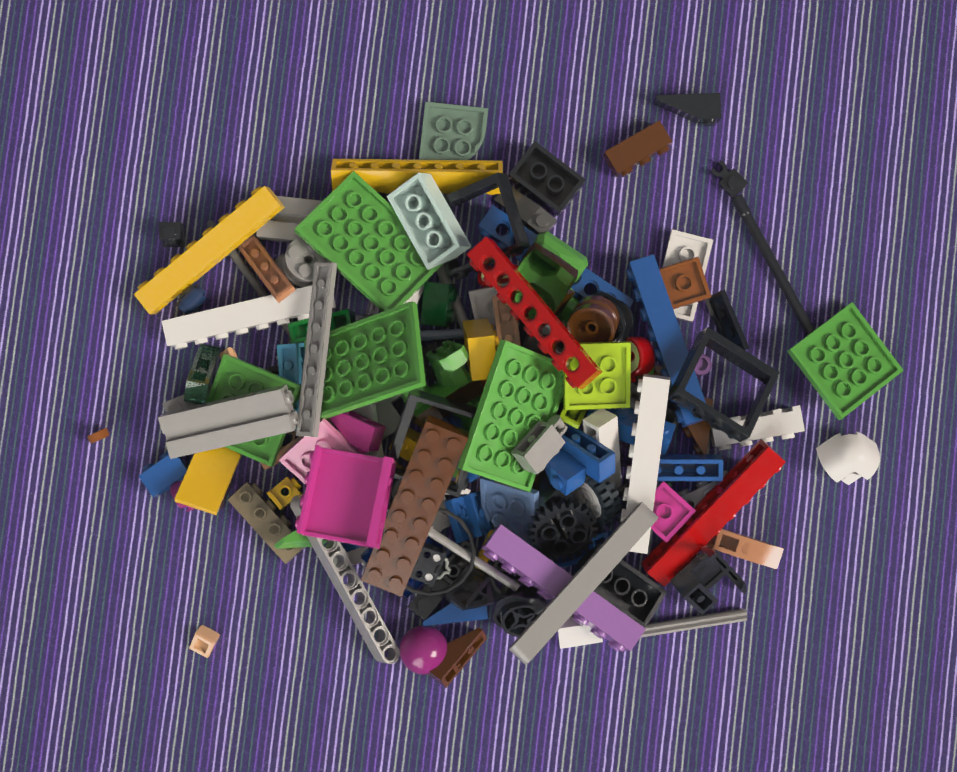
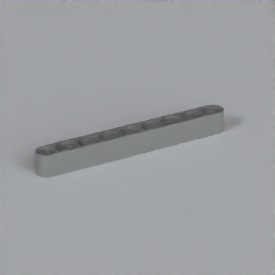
[291,494,400,664]
[509,502,658,665]

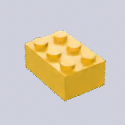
[462,318,499,381]

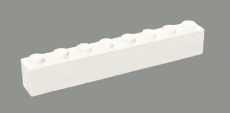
[162,285,336,350]
[620,374,671,554]

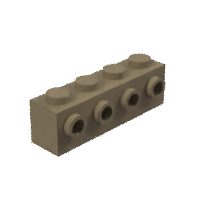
[228,482,305,564]

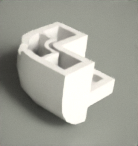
[816,431,880,485]

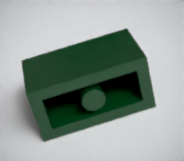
[421,282,457,327]

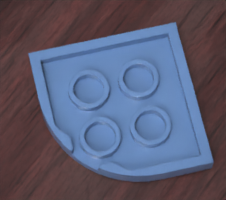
[480,477,539,545]

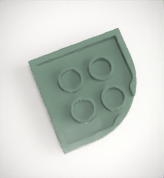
[419,102,488,160]

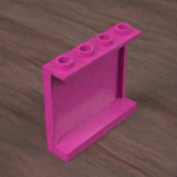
[295,445,397,549]

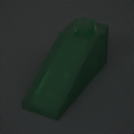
[184,344,221,404]

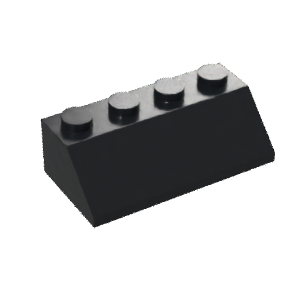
[571,543,667,628]

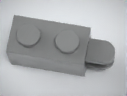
[511,415,567,474]

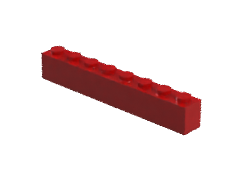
[641,439,786,587]

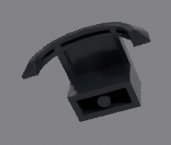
[670,547,747,615]

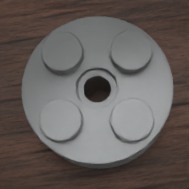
[282,237,327,288]

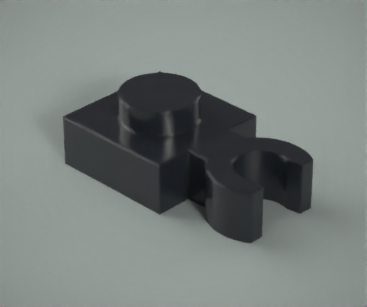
[710,161,748,199]

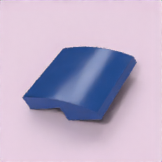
[444,491,493,543]

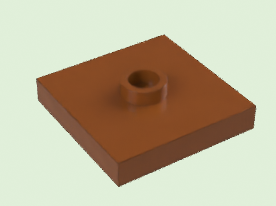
[659,257,712,310]

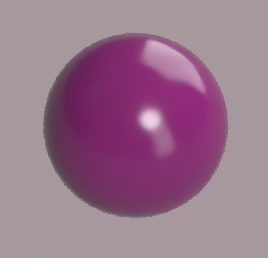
[399,625,447,675]

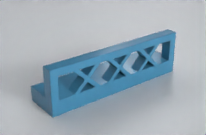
[277,343,305,430]

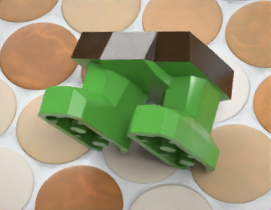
[515,231,588,327]
[401,340,484,427]

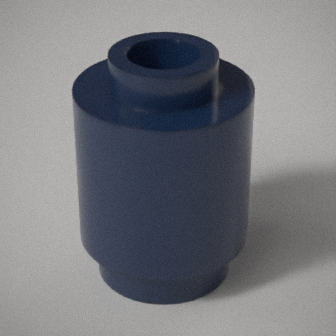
[176,284,207,315]

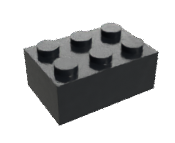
[508,141,586,218]

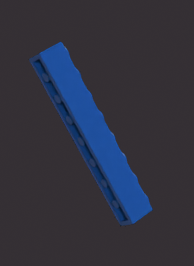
[625,254,706,427]

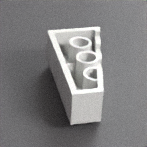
[710,405,805,450]

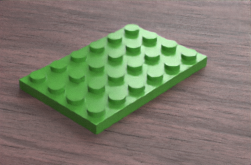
[294,171,444,312]
[304,301,426,420]
[457,339,563,492]

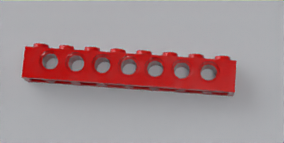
[467,237,603,389]

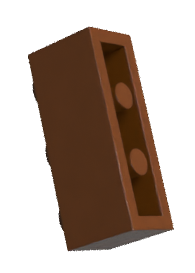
[603,120,673,177]

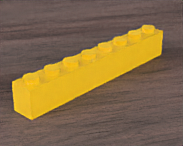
[331,159,503,195]
[134,186,285,314]

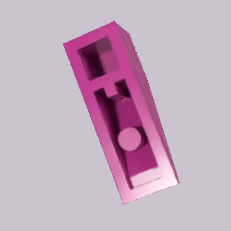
[330,410,386,454]

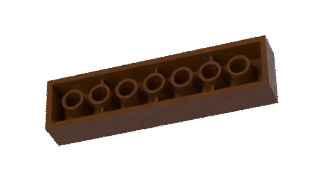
[361,415,469,597]

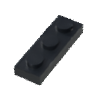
[705,290,750,350]

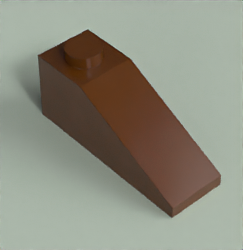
[428,627,487,688]

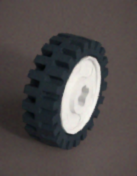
[572,474,621,527]

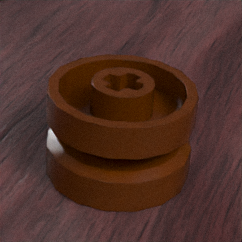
[567,295,619,343]

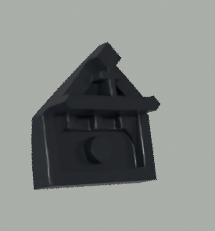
[445,566,494,611]

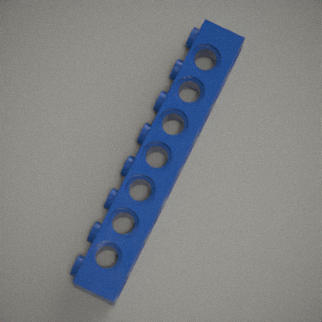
[478,205,634,308]

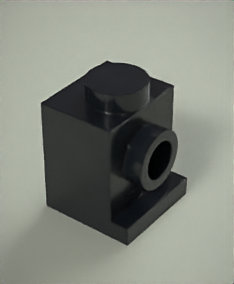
[159,222,185,247]

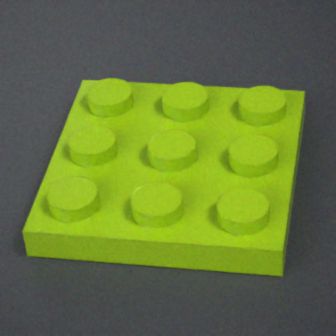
[563,341,631,410]

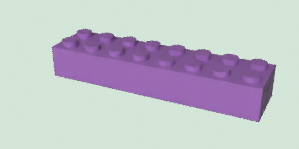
[481,524,646,652]

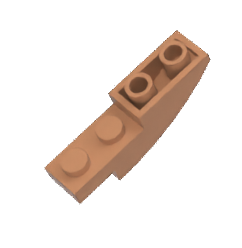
[706,528,784,569]

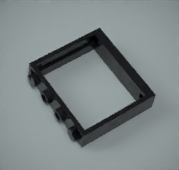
[444,172,530,279]
[668,327,780,442]
[388,389,477,497]

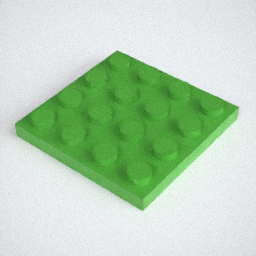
[787,302,904,420]
[206,354,301,467]

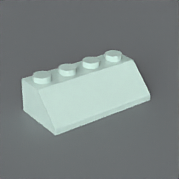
[387,172,472,270]

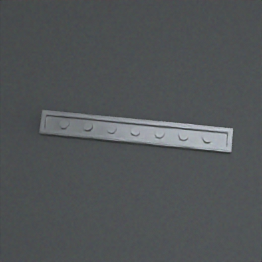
[296,262,337,438]

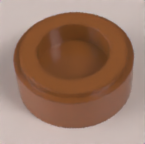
[87,428,110,444]

